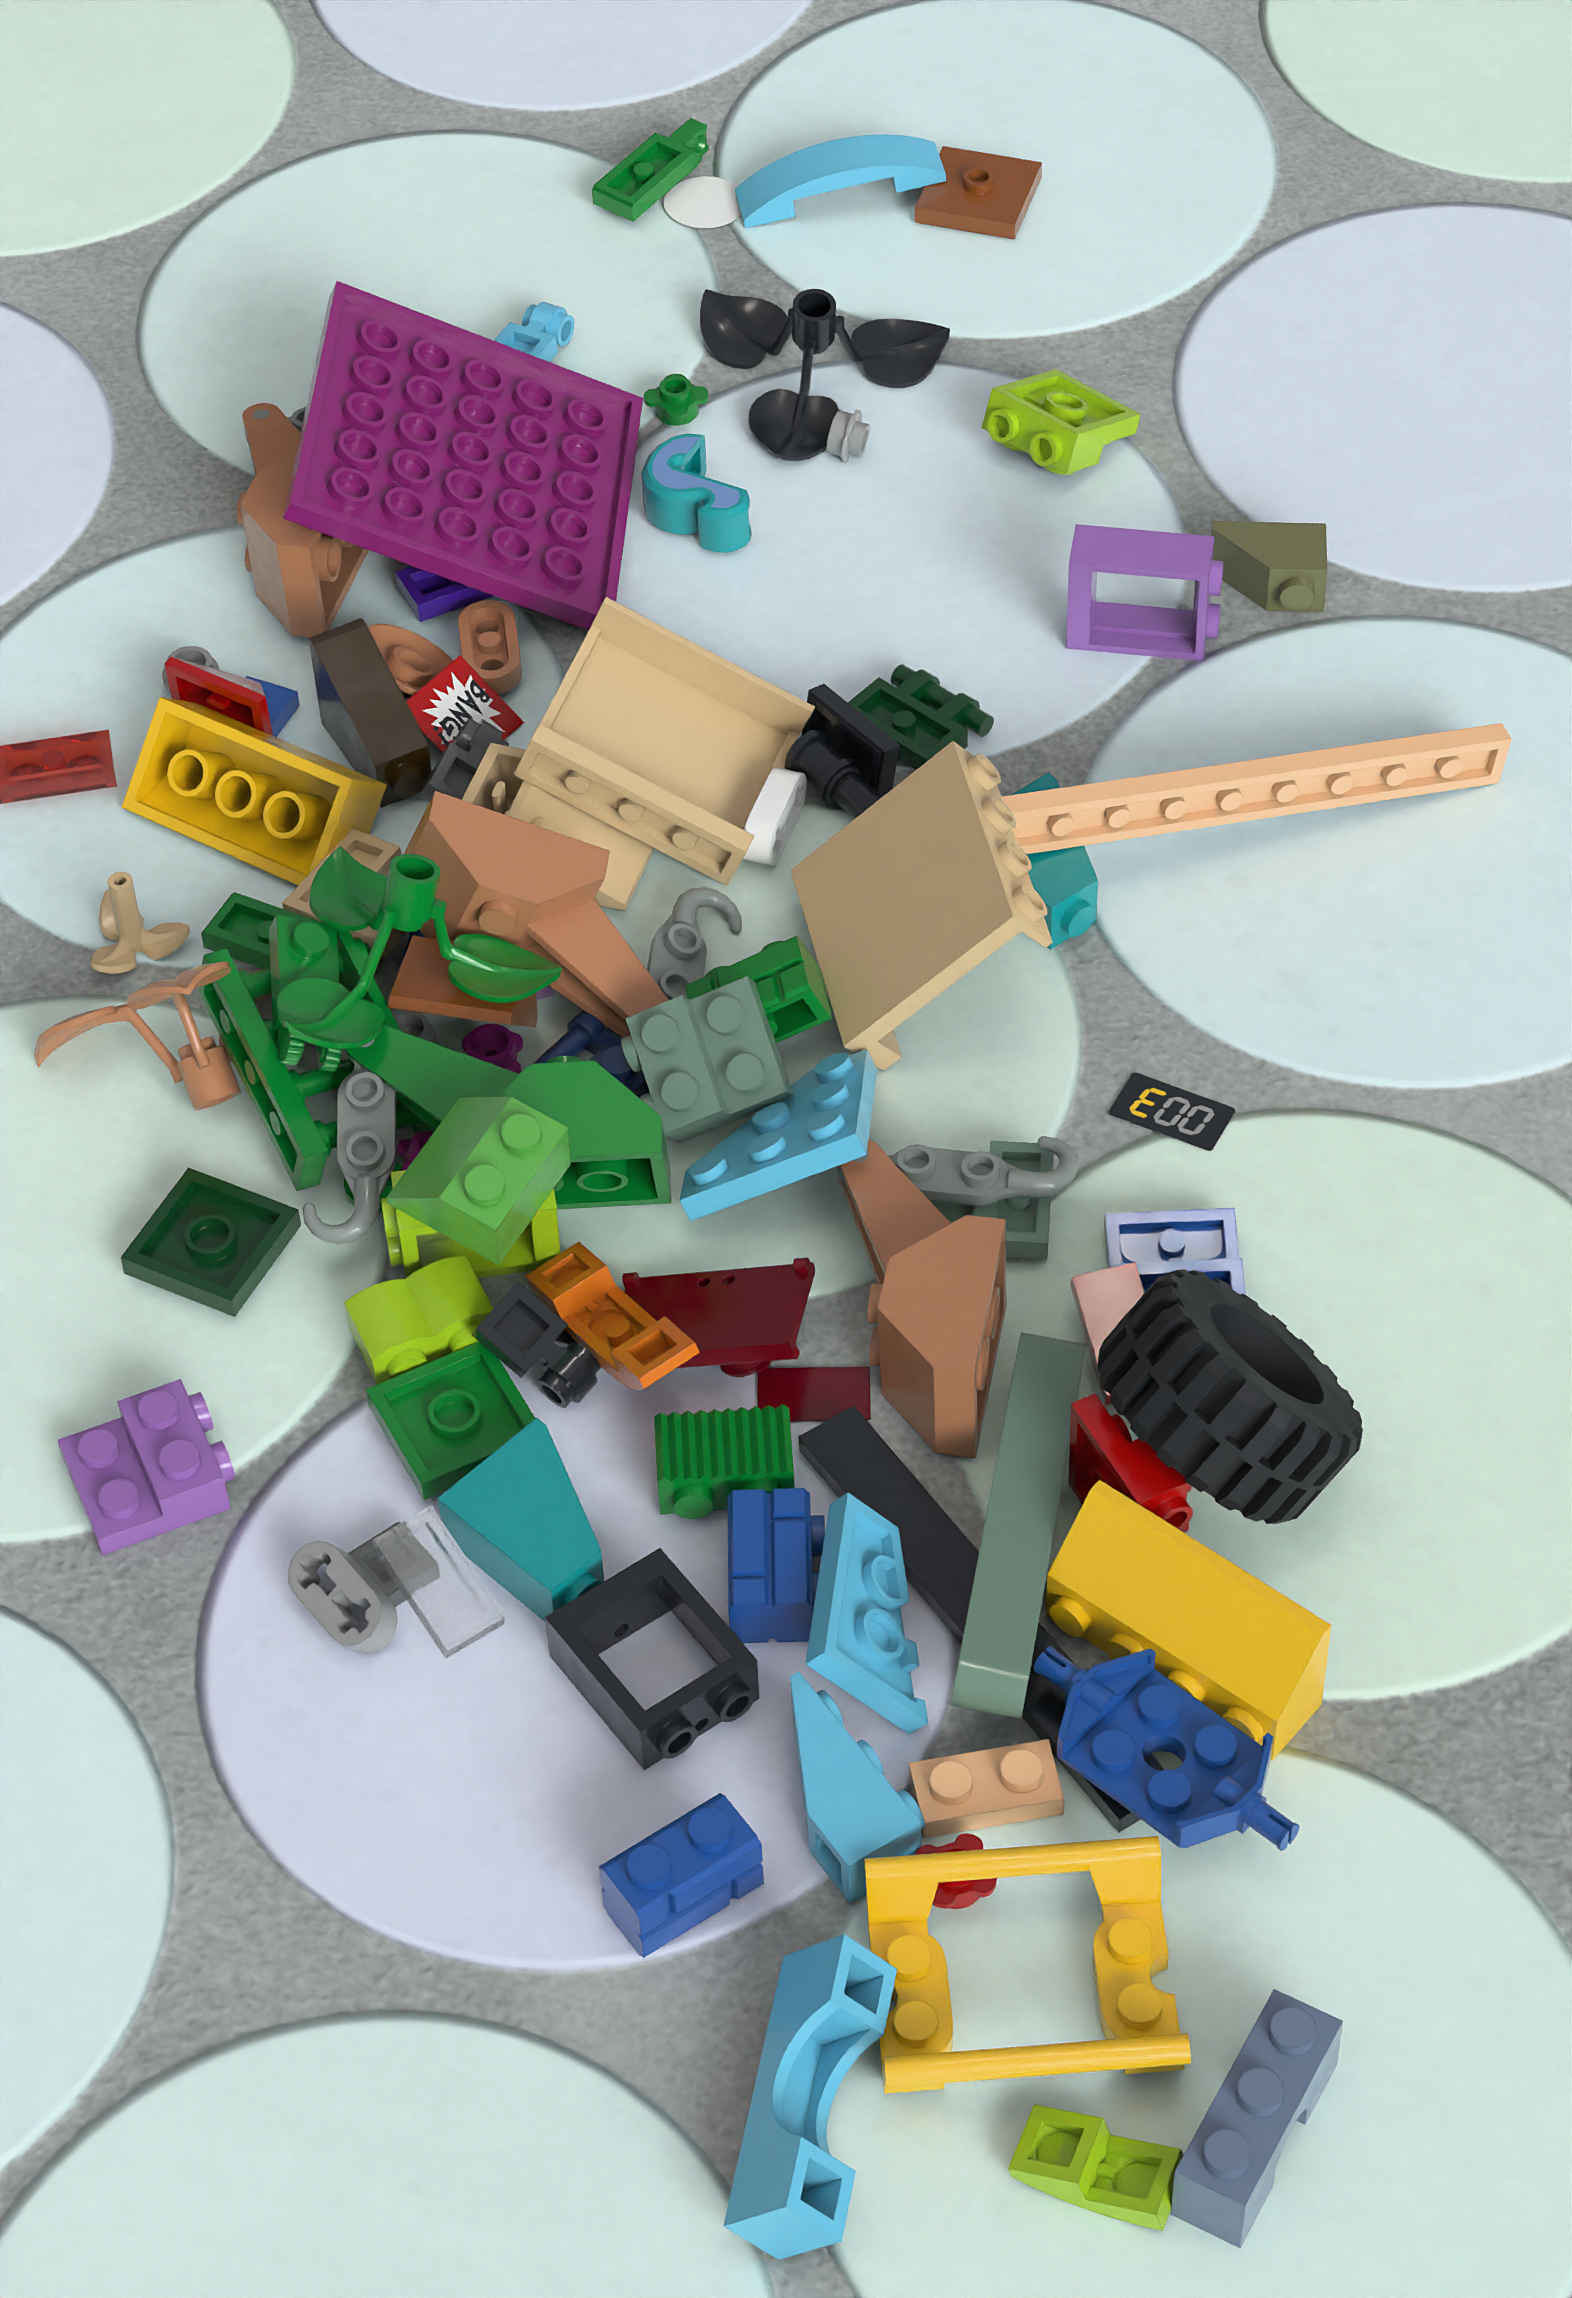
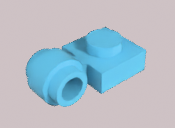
[494,302,574,362]

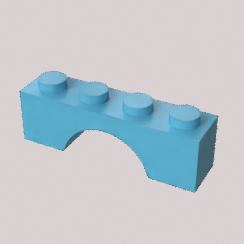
[723,1934,897,2260]

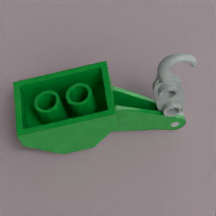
[302,1024,672,1244]

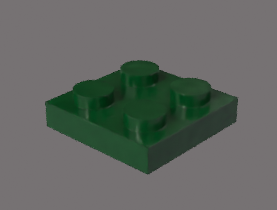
[120,1167,301,1317]

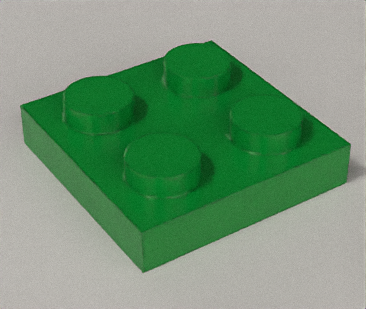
[366,1342,536,1500]

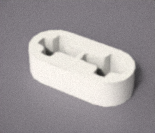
[743,767,807,866]

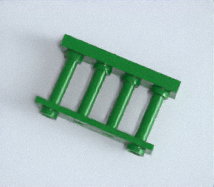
[197,929,435,1191]

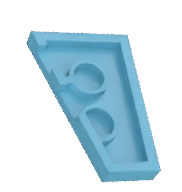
[805,1493,928,1734]

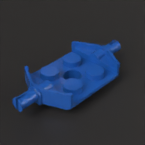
[1034,1646,1300,1851]

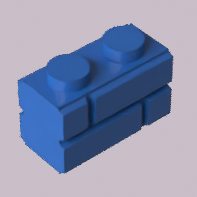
[728,1488,825,1643]
[599,1793,764,1958]

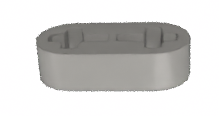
[288,1541,398,1654]

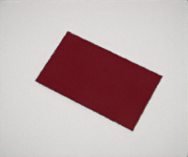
[758,1366,871,1421]

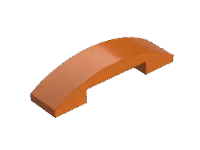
[525,1242,700,1391]

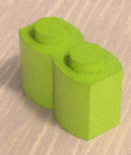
[344,1256,493,1385]

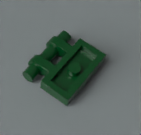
[848,664,994,770]

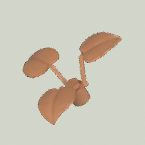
[34,961,272,1111]

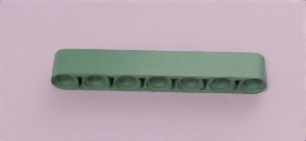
[951,1332,1087,1719]

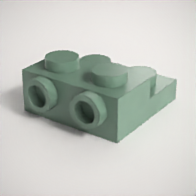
[621,976,794,1143]

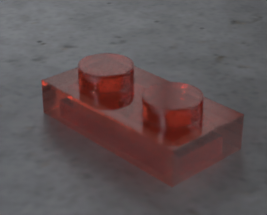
[0,730,117,804]

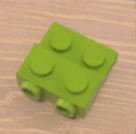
[981,369,1141,475]

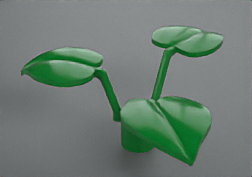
[276,846,562,1049]

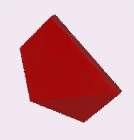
[164,657,273,736]

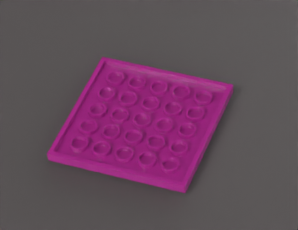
[283,281,643,630]

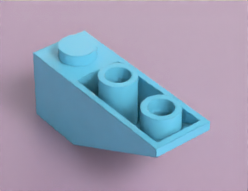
[790,1671,925,1904]

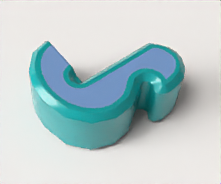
[641,433,752,553]

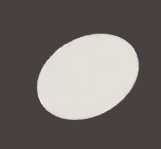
[664,176,741,228]

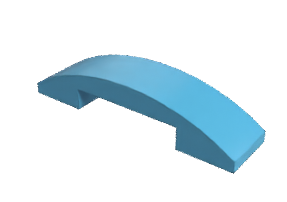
[735,134,946,228]

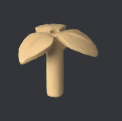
[90,872,190,974]

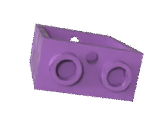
[1066,524,1224,661]

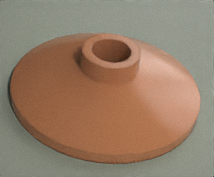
[368,624,453,699]

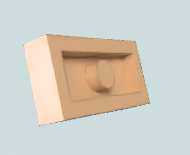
[909,1739,1064,1838]

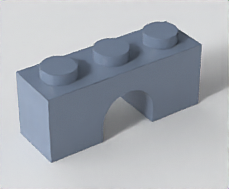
[1171,1989,1343,2248]

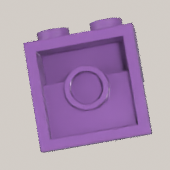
[57,1379,235,1555]

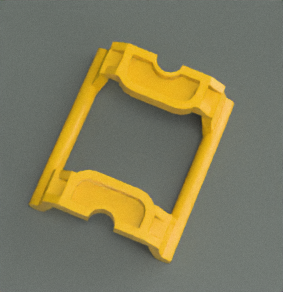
[864,1836,1191,2094]

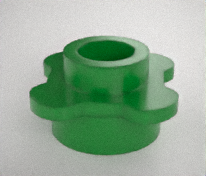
[644,374,709,426]

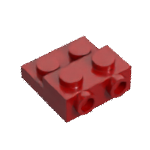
[1068,1393,1193,1533]

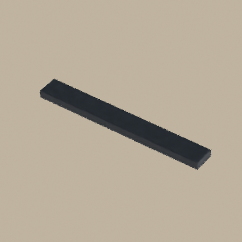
[798,1406,1165,1833]

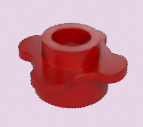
[915,1833,997,1909]

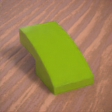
[1008,2104,1183,2231]

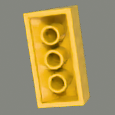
[121,697,387,885]
[1046,1480,1331,1761]

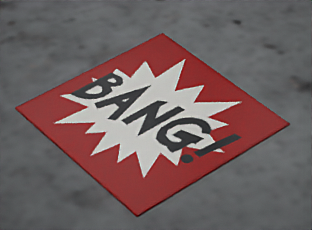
[406,655,524,752]

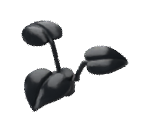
[700,289,950,461]

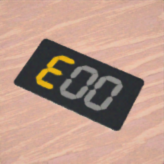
[1109,1073,1235,1151]

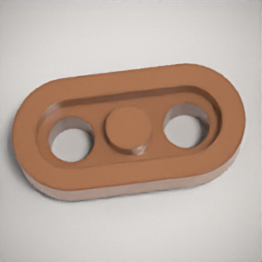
[458,600,522,695]

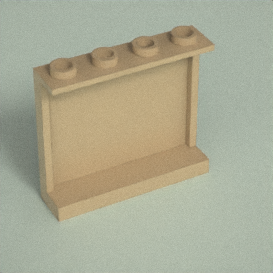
[513,597,815,886]
[790,741,1053,1071]

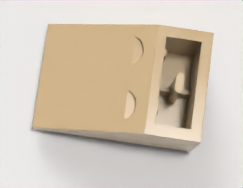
[462,743,654,911]

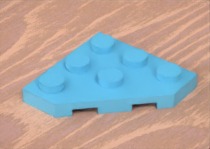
[679,1049,877,1221]

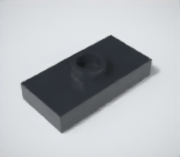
[801,684,900,796]

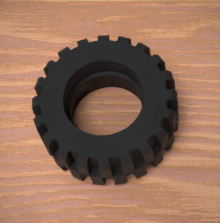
[1097,1269,1363,1524]

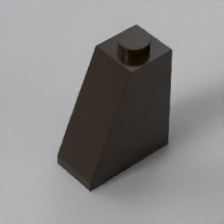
[308,618,432,808]

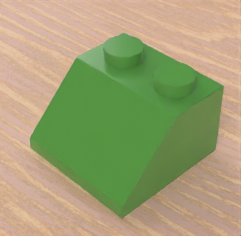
[387,1097,571,1265]

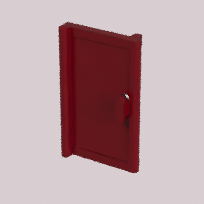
[622,1257,815,1369]

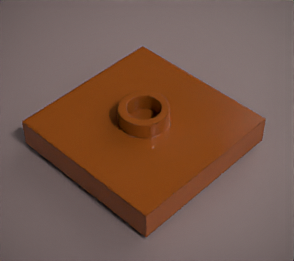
[915,146,1042,239]

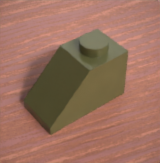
[1211,521,1327,612]

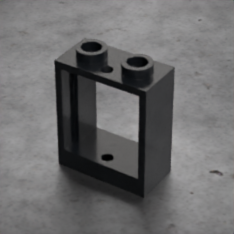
[545,1548,759,1770]

